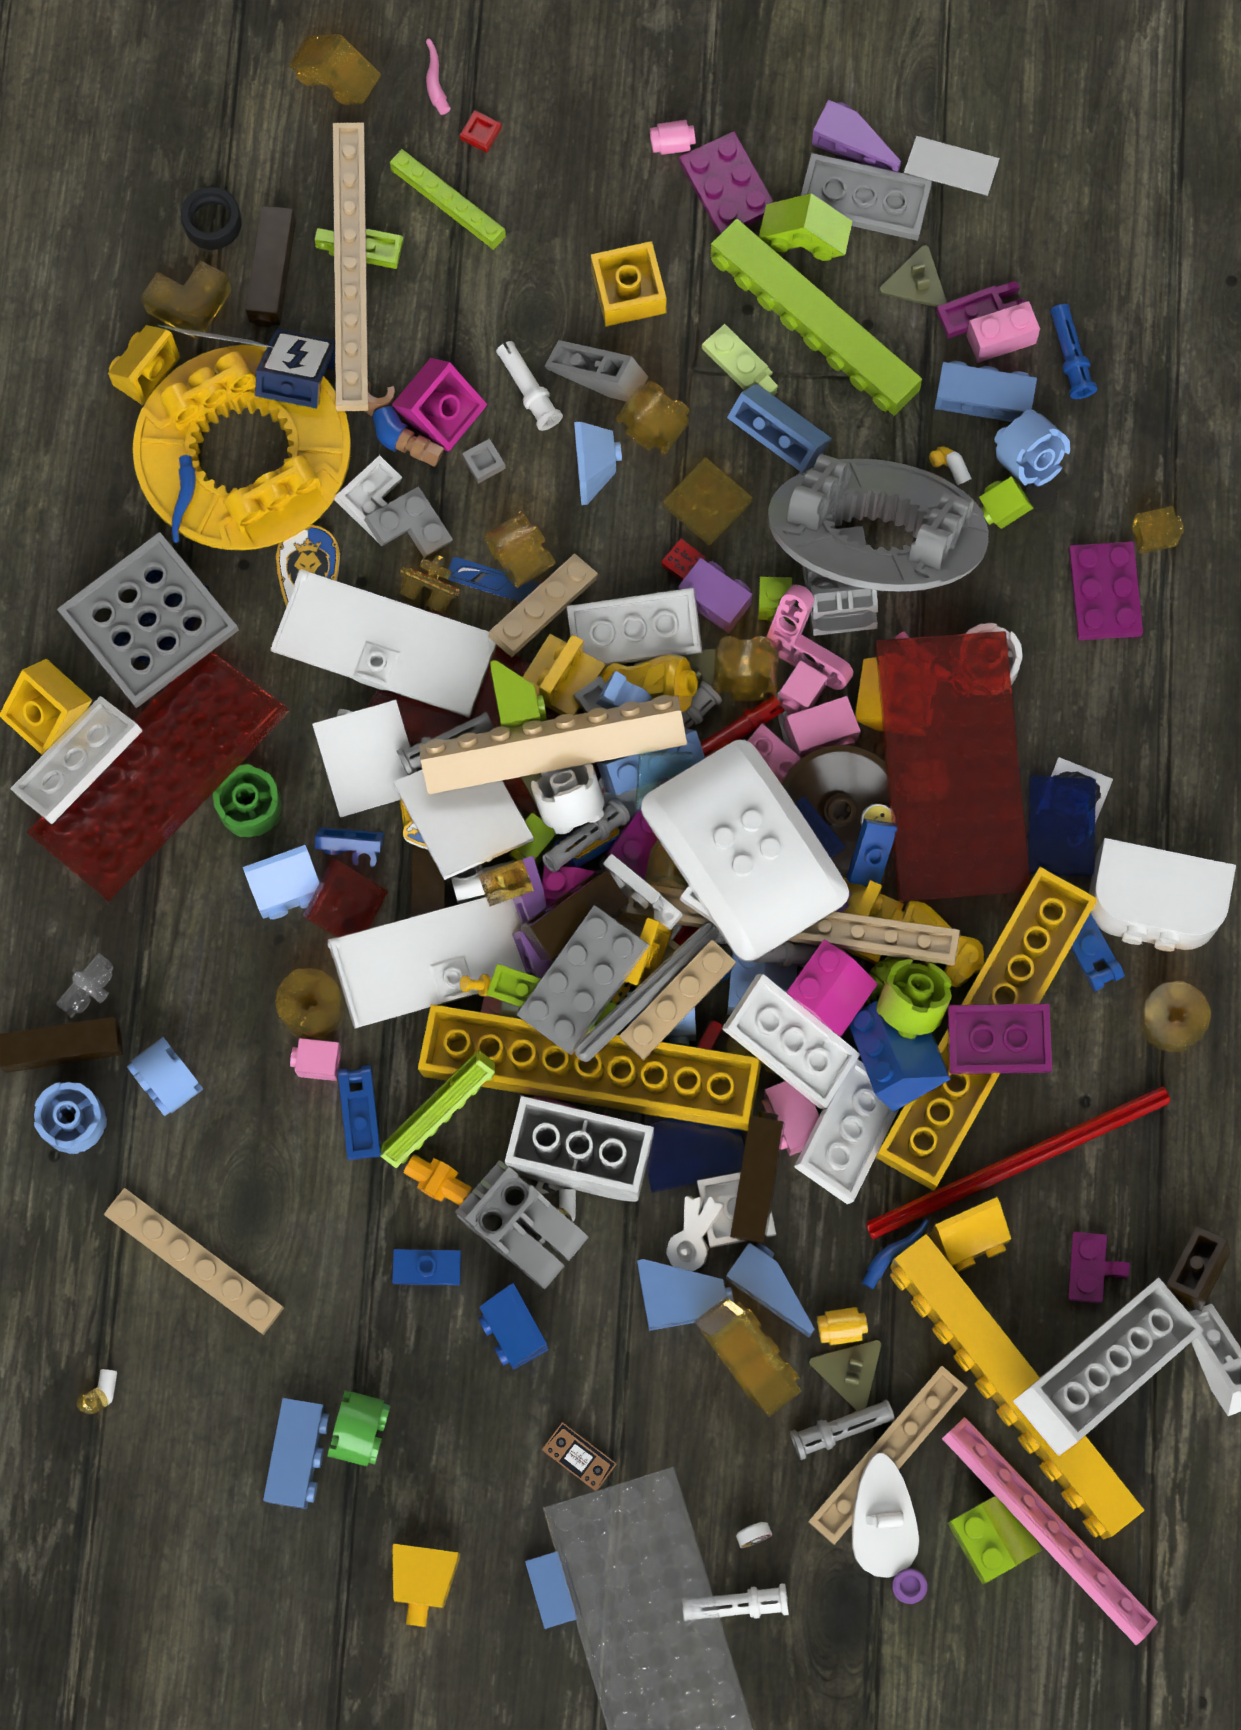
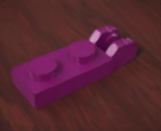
[936,281,1026,339]

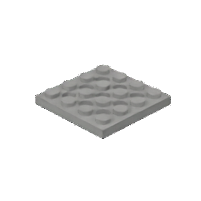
[57,532,239,708]

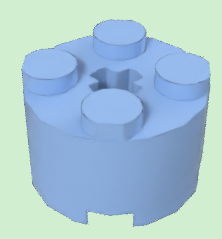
[994,410,1070,486]
[127,1037,203,1116]
[34,1082,107,1154]

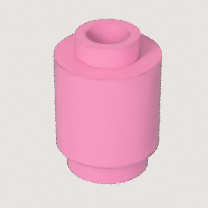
[650,120,696,155]

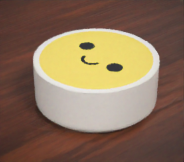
[860,804,895,826]

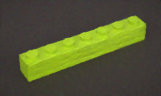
[390,149,506,250]
[380,1050,495,1168]

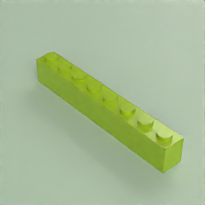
[711,219,922,416]

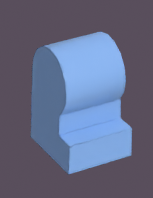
[596,671,652,709]

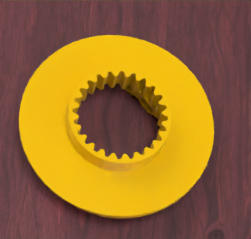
[133,345,351,550]

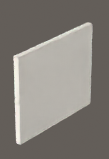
[394,770,534,880]

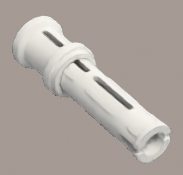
[496,341,563,431]
[683,1584,789,1621]

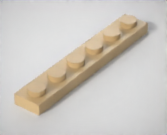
[104,1188,284,1335]
[808,1366,968,1545]

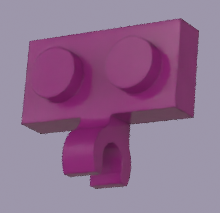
[1068,1232,1130,1304]

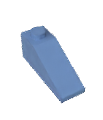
[726,1243,814,1337]

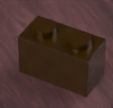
[1166,1226,1231,1311]

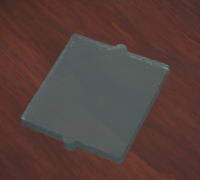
[635,750,693,810]

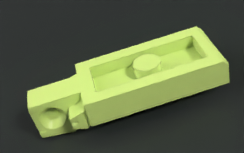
[702,324,778,396]

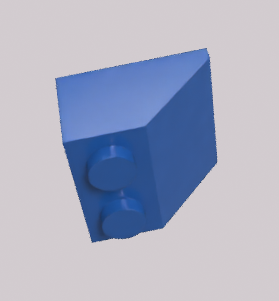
[478,1283,549,1370]

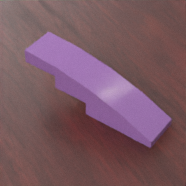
[512,856,551,979]

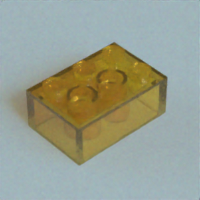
[694,1297,802,1417]

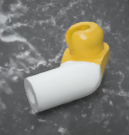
[929,446,972,485]

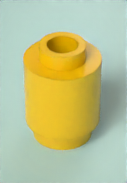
[817,1307,868,1346]

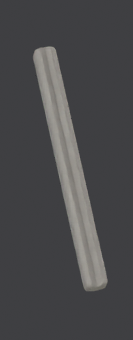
[574,922,719,1062]

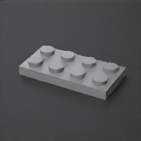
[801,153,932,241]
[517,905,650,1055]

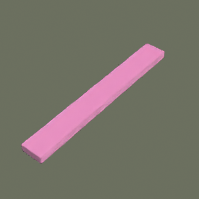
[942,1417,1158,1645]

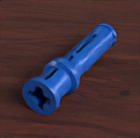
[1050,304,1098,399]

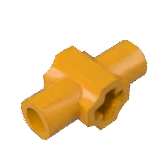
[403,1154,472,1206]

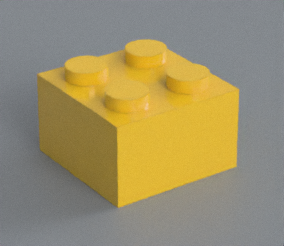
[591,241,666,327]

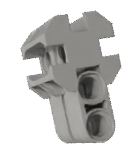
[802,526,878,636]
[455,1160,589,1290]

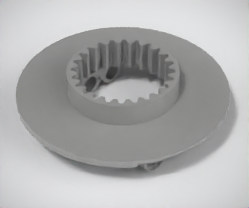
[768,454,989,592]

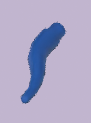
[172,455,196,543]
[862,1218,930,1289]

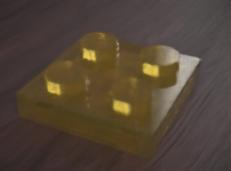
[663,457,753,546]

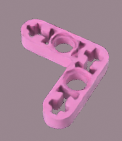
[765,585,853,690]

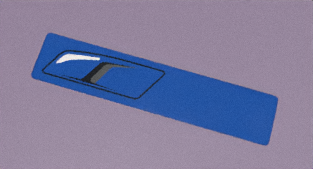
[446,557,542,603]

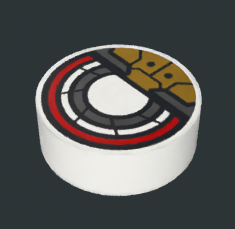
[736,1522,772,1548]

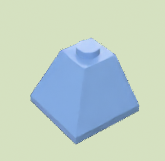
[574,422,622,505]

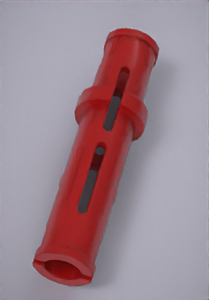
[700,695,784,758]

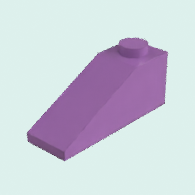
[812,100,901,172]

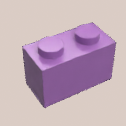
[678,558,752,633]

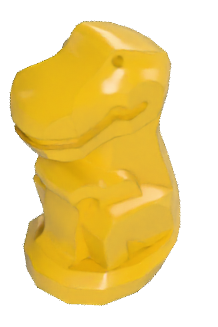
[601,654,698,712]
[889,901,984,987]

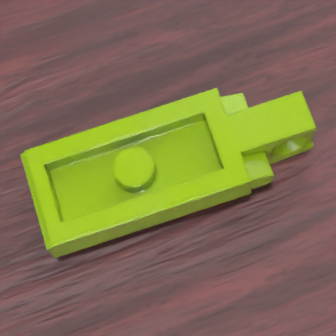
[315,228,404,269]

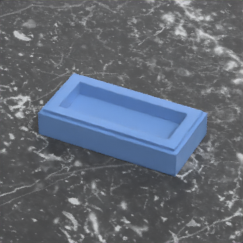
[525,1551,578,1629]

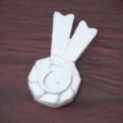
[666,1196,725,1271]

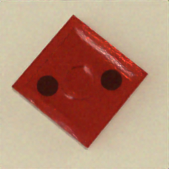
[302,859,388,938]

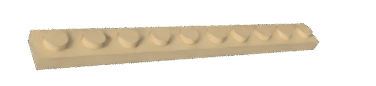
[333,123,368,411]
[626,884,960,966]

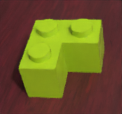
[759,193,853,261]

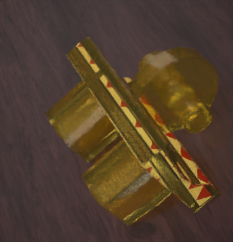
[399,555,461,612]

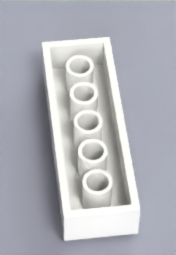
[1013,1278,1204,1456]

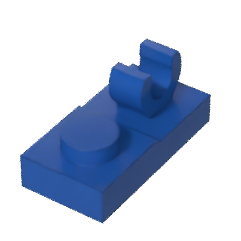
[315,827,384,866]

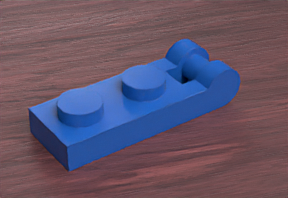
[1071,913,1125,992]
[338,1065,380,1161]

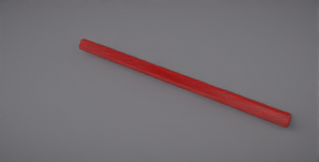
[866,1087,1171,1239]

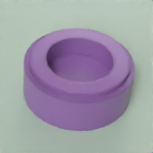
[892,1569,927,1604]

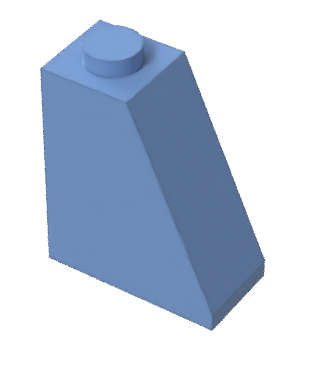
[637,1259,734,1331]

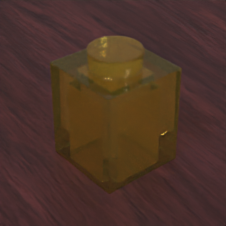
[1131,506,1184,554]
[478,859,534,907]

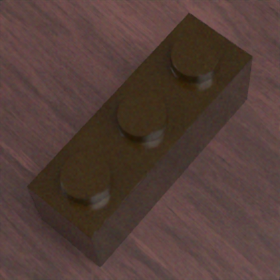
[520,870,629,961]

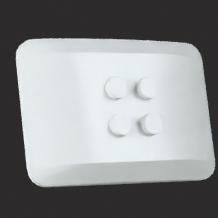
[641,740,849,962]

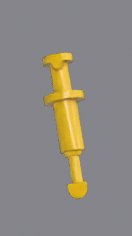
[460,974,492,997]

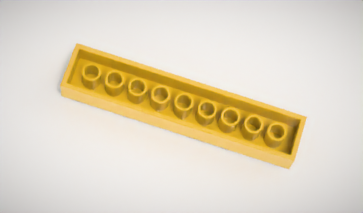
[876,867,1096,1191]
[418,1004,761,1131]
[890,1234,1145,1540]

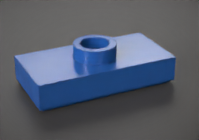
[846,819,898,886]
[392,1249,462,1286]

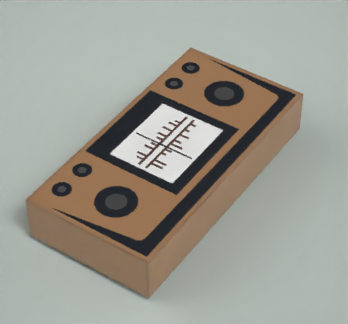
[542,1422,617,1492]

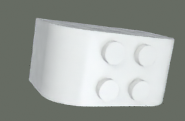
[1089,838,1236,951]
[505,1096,654,1201]

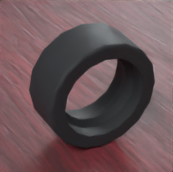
[181,186,242,250]

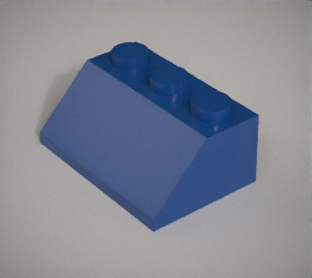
[849,1001,950,1112]

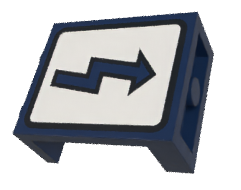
[255,329,336,409]

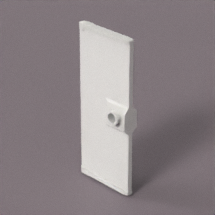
[271,569,497,717]
[328,887,554,1029]

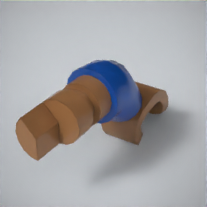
[364,381,444,467]

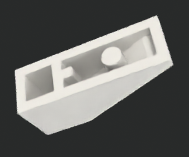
[1189,1304,1241,1416]

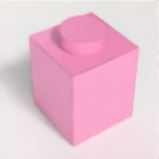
[779,660,828,714]
[290,1038,342,1081]

